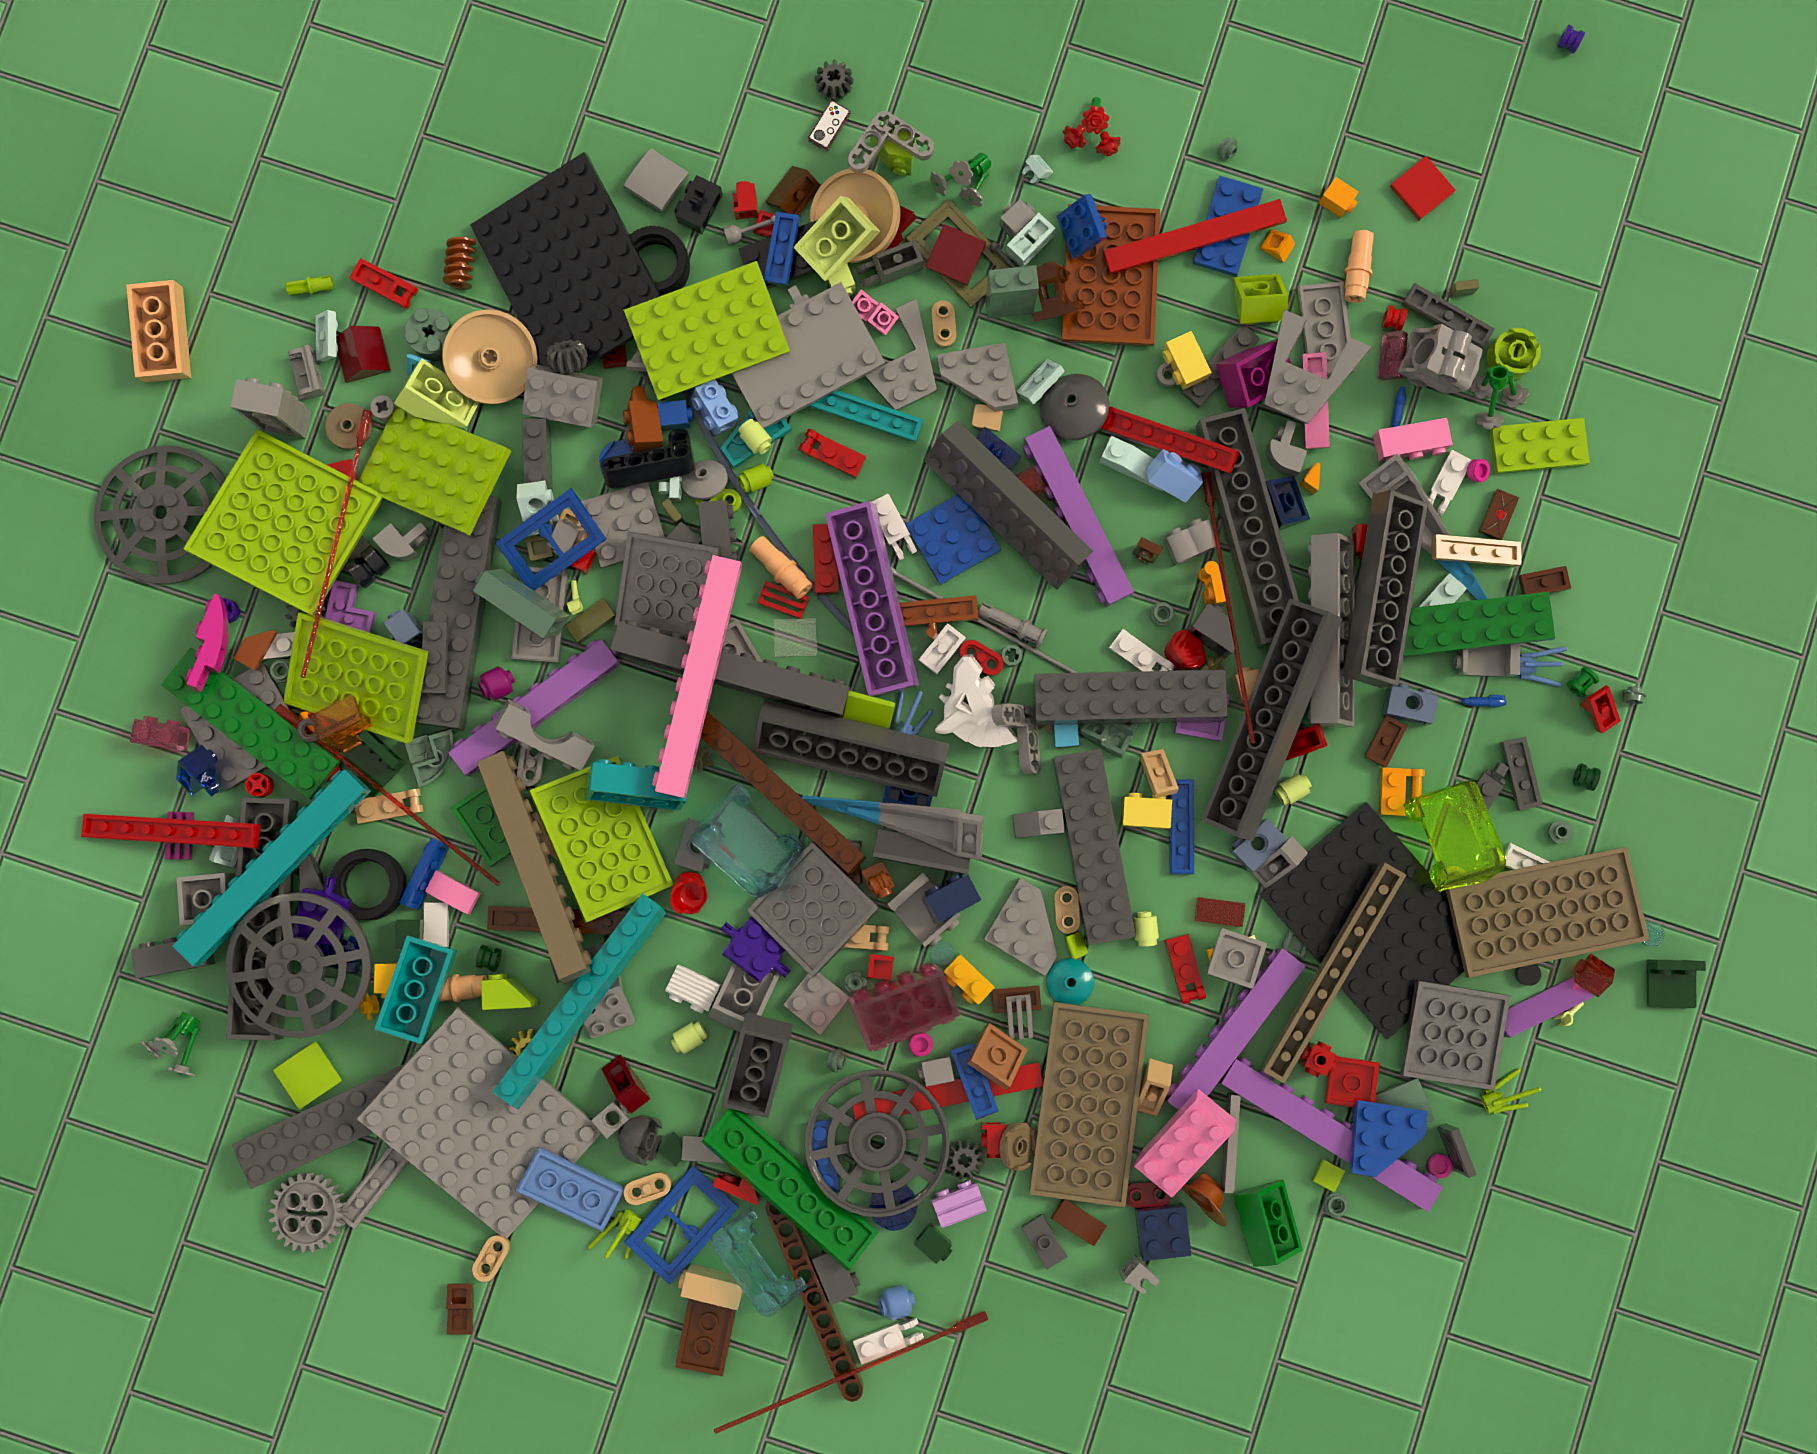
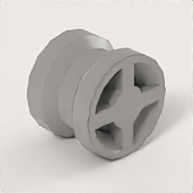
[371,395,396,422]

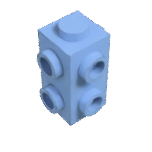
[691,379,739,436]

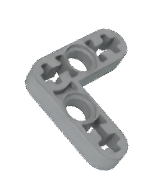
[848,111,934,173]
[992,703,1040,775]

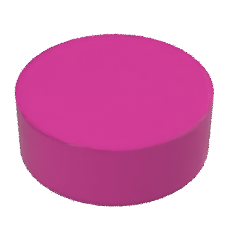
[1467,459,1490,482]
[909,1032,933,1057]
[1426,1153,1452,1178]

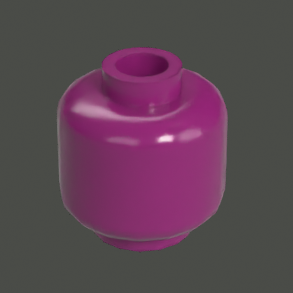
[478,666,515,701]

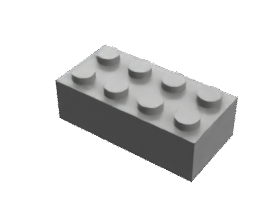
[230,378,312,439]

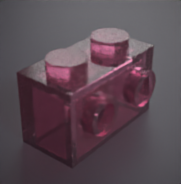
[130,716,191,752]

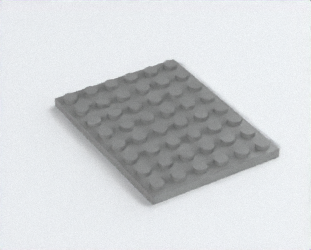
[357,1006,601,1239]

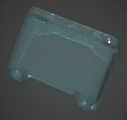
[690,784,806,897]
[711,1207,808,1317]

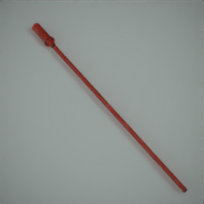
[301,410,372,678]
[1201,472,1255,744]
[275,704,500,886]
[714,1311,988,1434]

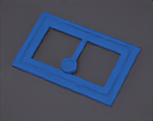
[496,488,606,591]
[624,1165,739,1285]

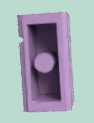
[931,1179,987,1228]

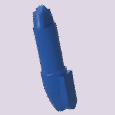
[1392,386,1406,427]
[1461,695,1507,707]

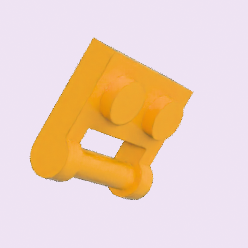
[1198,561,1226,606]
[1379,767,1425,817]

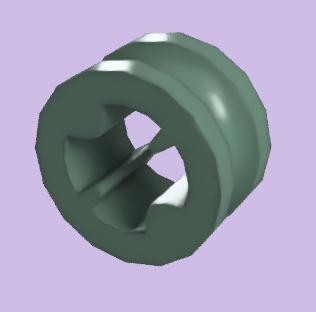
[1001,645,1022,667]

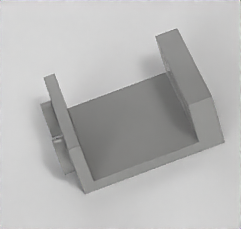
[1453,644,1520,677]
[887,873,961,947]

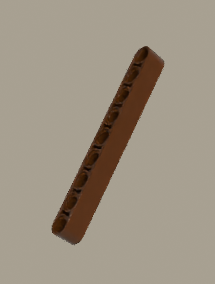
[765,1201,864,1402]

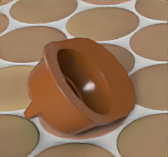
[1182,1173,1227,1227]

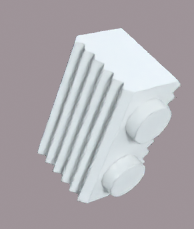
[665,964,722,1013]

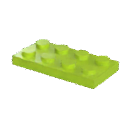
[1490,418,1590,474]

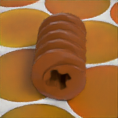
[443,237,476,290]

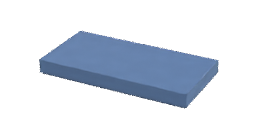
[516,1146,625,1232]

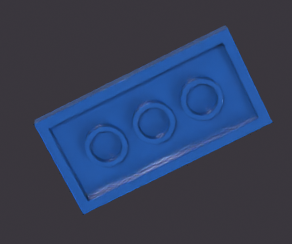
[1193,176,1263,277]

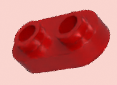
[960,640,1003,676]

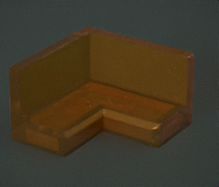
[311,695,372,753]

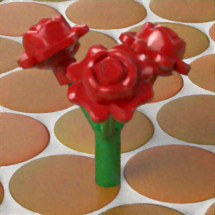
[1062,97,1121,157]

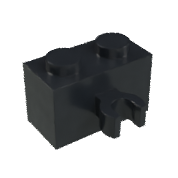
[674,175,723,234]

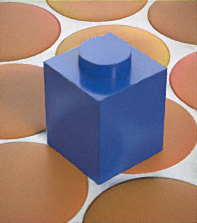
[658,400,694,431]

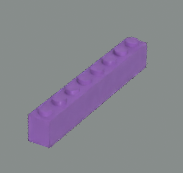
[1022,426,1134,608]
[448,639,621,777]
[1165,948,1305,1110]

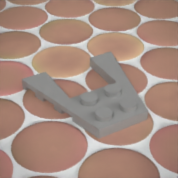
[864,299,937,411]
[1265,310,1371,425]

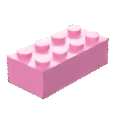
[1134,1089,1236,1197]

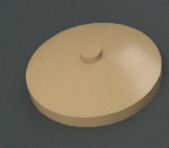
[810,168,900,263]
[442,310,537,405]

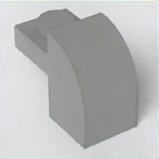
[1266,420,1307,477]
[372,522,432,561]

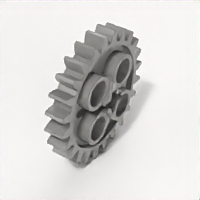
[268,1172,347,1253]

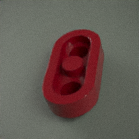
[1126,1181,1172,1208]

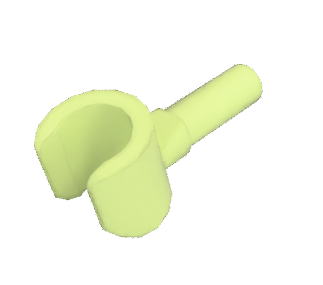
[567,580,583,615]
[1553,1002,1584,1026]

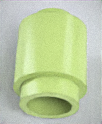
[738,419,772,454]
[1274,773,1312,806]
[1133,911,1159,947]
[671,1021,708,1054]

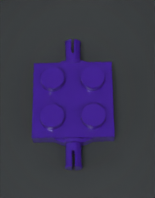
[293,876,352,949]
[720,916,791,983]

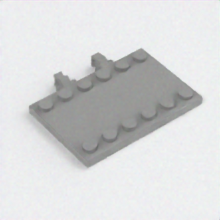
[732,282,885,429]

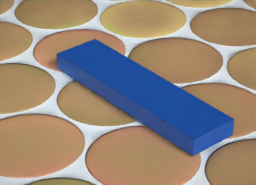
[1169,779,1194,874]

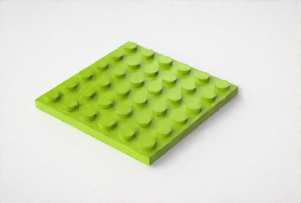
[183,429,383,616]

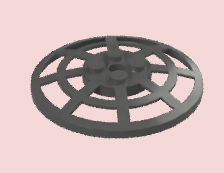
[94,446,226,585]
[226,892,372,1038]
[805,1069,950,1217]

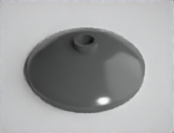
[1040,374,1110,440]

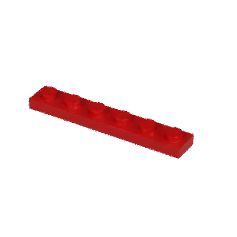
[1102,406,1240,474]

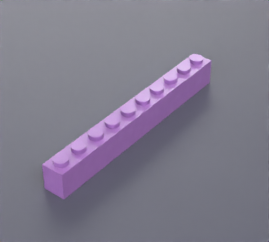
[1219,1057,1443,1212]

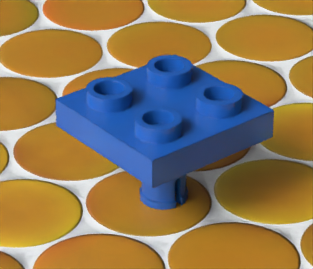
[1056,194,1107,259]

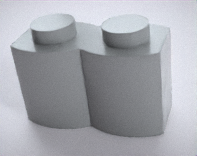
[1164,518,1220,566]

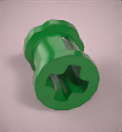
[1567,666,1599,698]

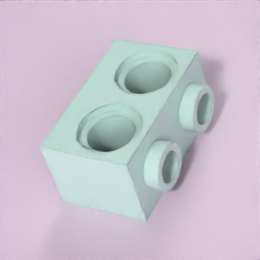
[1005,213,1056,267]
[516,481,559,536]

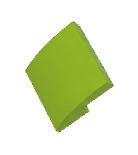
[273,1042,342,1110]

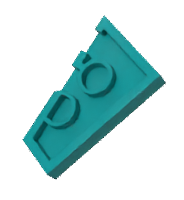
[720,409,792,469]

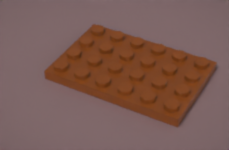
[1061,204,1160,347]

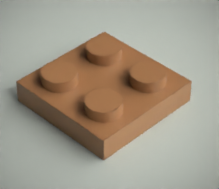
[967,1023,1028,1090]

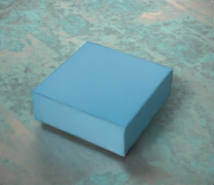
[1053,724,1079,748]

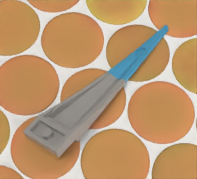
[1359,453,1488,600]
[801,795,984,860]

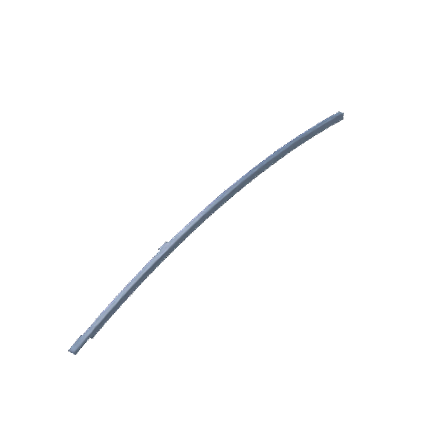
[682,389,854,636]

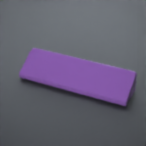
[1504,974,1594,1038]

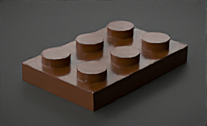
[675,1299,736,1376]

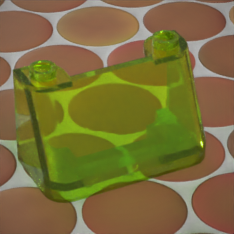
[1403,780,1506,891]

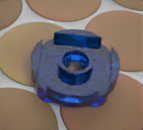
[869,1181,917,1231]

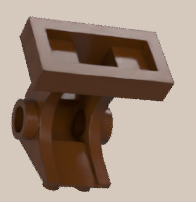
[1032,261,1085,322]

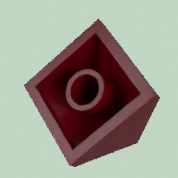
[336,326,391,383]

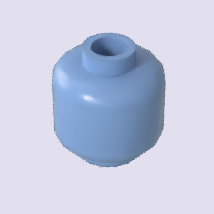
[878,1285,915,1321]

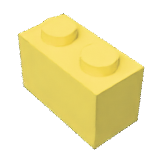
[1162,331,1212,390]
[1121,793,1172,829]

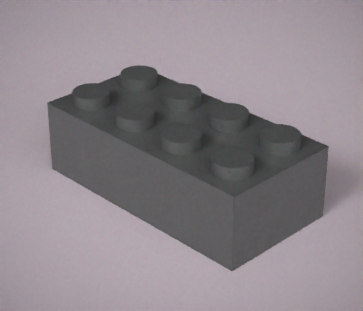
[722,1012,793,1118]

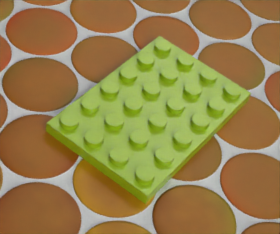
[624,261,790,400]
[358,405,511,536]
[283,612,429,744]
[529,756,674,923]

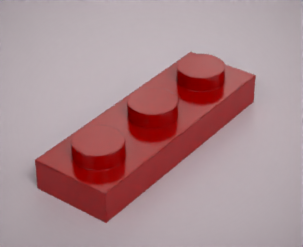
[813,524,839,595]

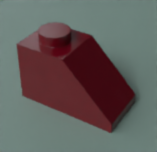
[602,1054,651,1114]

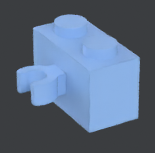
[1146,449,1203,503]

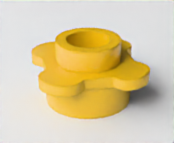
[359,992,380,1020]

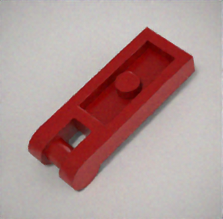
[349,258,419,310]
[798,429,866,478]
[1165,934,1206,1005]

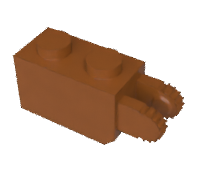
[623,385,663,453]

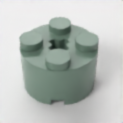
[405,308,453,361]

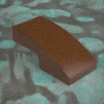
[1051,1199,1107,1246]
[446,1284,474,1335]

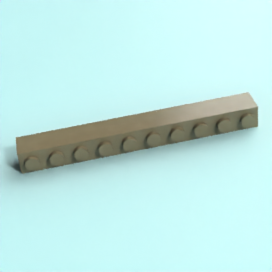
[477,751,592,983]
[1261,861,1406,1083]

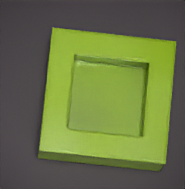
[1312,1159,1345,1192]

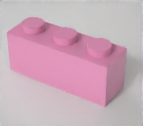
[1373,418,1453,462]

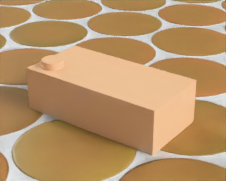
[126,280,191,383]

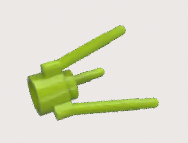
[1481,1068,1542,1115]
[587,1209,642,1259]

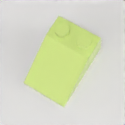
[794,196,880,281]
[394,358,479,429]

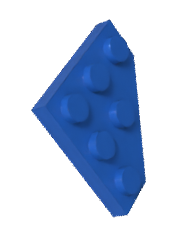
[1349,1100,1428,1177]

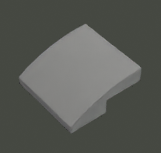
[623,148,689,213]

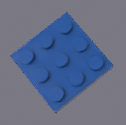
[905,494,1001,585]

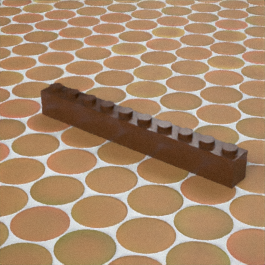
[701,711,866,875]

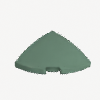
[1080,723,1140,759]
[404,728,453,787]
[1375,1078,1435,1123]

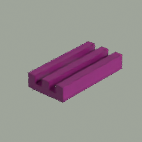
[165,812,194,860]

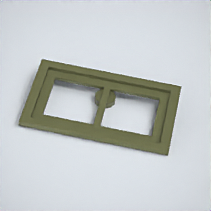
[905,199,1011,308]

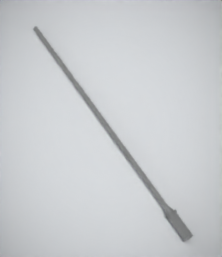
[891,565,1078,673]

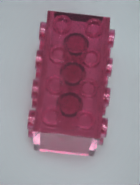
[848,962,960,1052]

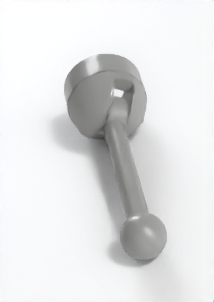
[724,215,775,245]

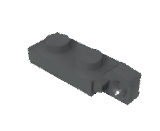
[1456,762,1509,825]

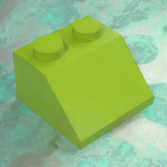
[870,125,916,176]
[1233,274,1289,325]
[843,691,896,729]
[481,973,539,1010]

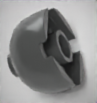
[617,1115,662,1166]

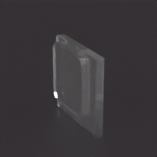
[774,618,817,657]

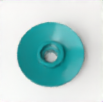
[1046,958,1094,1005]

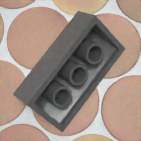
[873,827,970,875]

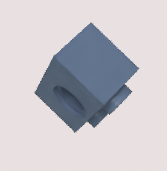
[384,609,423,648]
[1381,683,1439,725]
[1230,819,1287,872]

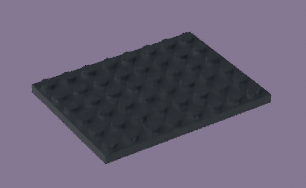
[470,152,661,373]
[1259,802,1464,1039]

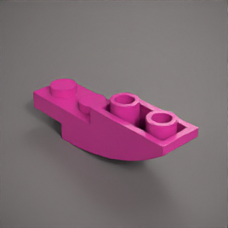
[186,594,229,692]

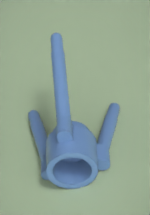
[1520,647,1567,687]
[890,691,933,736]

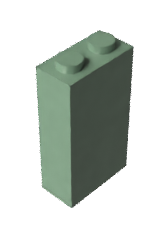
[985,265,1039,319]
[473,569,570,639]

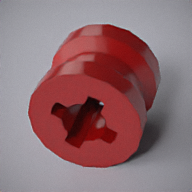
[1382,305,1407,332]
[245,773,274,797]

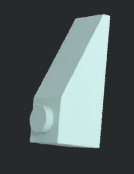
[1099,436,1163,491]

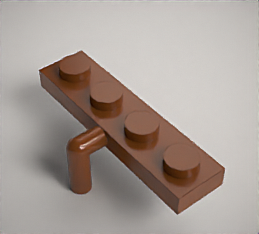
[900,595,979,640]

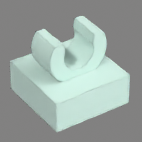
[1022,155,1053,184]
[659,476,683,502]

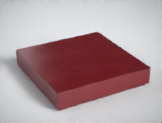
[925,224,986,286]

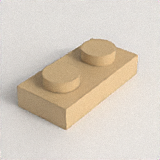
[1140,749,1179,798]

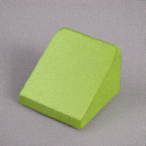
[1064,932,1088,959]

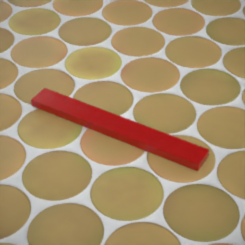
[1103,199,1287,275]
[81,814,261,848]
[853,1062,1043,1121]

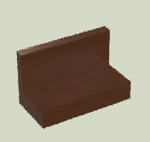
[765,166,821,215]

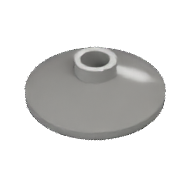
[682,460,728,500]

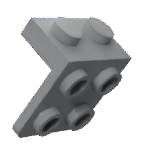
[584,976,635,1038]

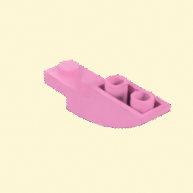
[1303,352,1330,449]

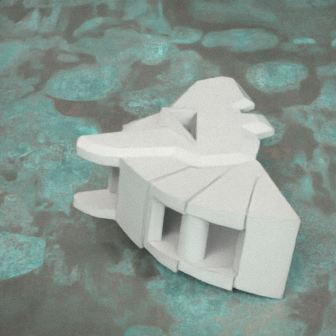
[935,654,1018,747]

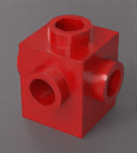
[1299,1041,1337,1078]

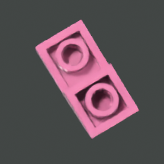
[852,290,899,335]
[425,870,481,915]

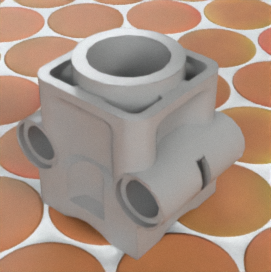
[1398,324,1483,394]

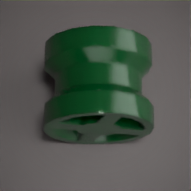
[1573,763,1601,791]
[475,945,502,972]

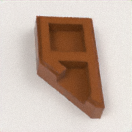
[233,630,278,671]

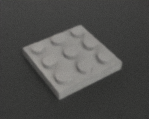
[581,482,666,569]

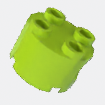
[1487,328,1541,380]

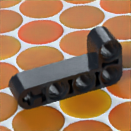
[600,428,695,489]

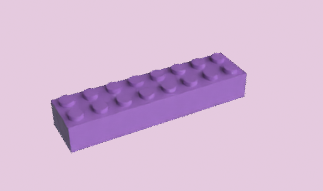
[825,501,919,698]

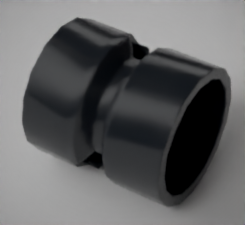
[345,545,391,589]

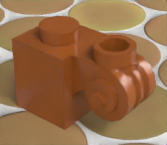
[861,861,895,899]

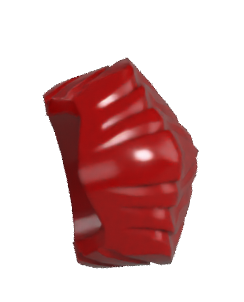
[1164,629,1206,671]
[670,872,708,914]

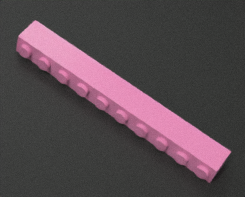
[652,555,742,799]

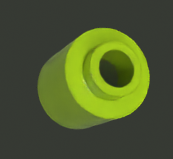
[737,463,774,493]

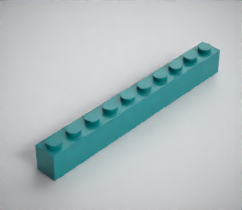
[173,769,371,966]
[492,893,666,1110]

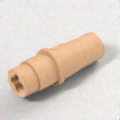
[1344,230,1374,303]
[749,536,812,599]
[440,974,487,1003]

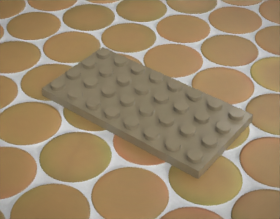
[1445,847,1649,978]
[1029,1002,1149,1207]

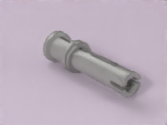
[978,602,1048,648]

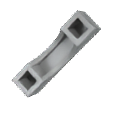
[494,699,595,771]

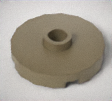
[325,403,373,450]
[999,1122,1036,1171]

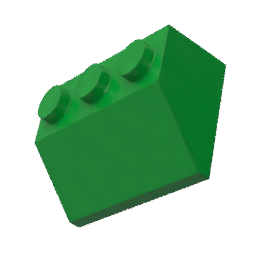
[1234,1180,1303,1267]

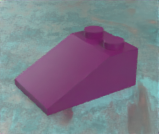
[1216,338,1291,408]

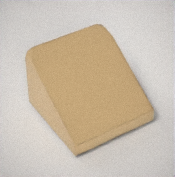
[972,404,1003,431]

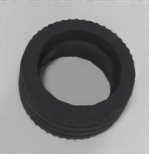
[630,226,690,296]
[330,849,406,921]

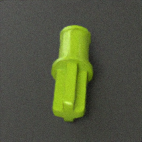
[285,275,334,295]

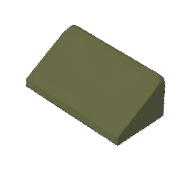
[565,598,616,645]

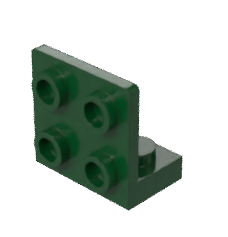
[339,730,406,797]
[1647,959,1706,1008]

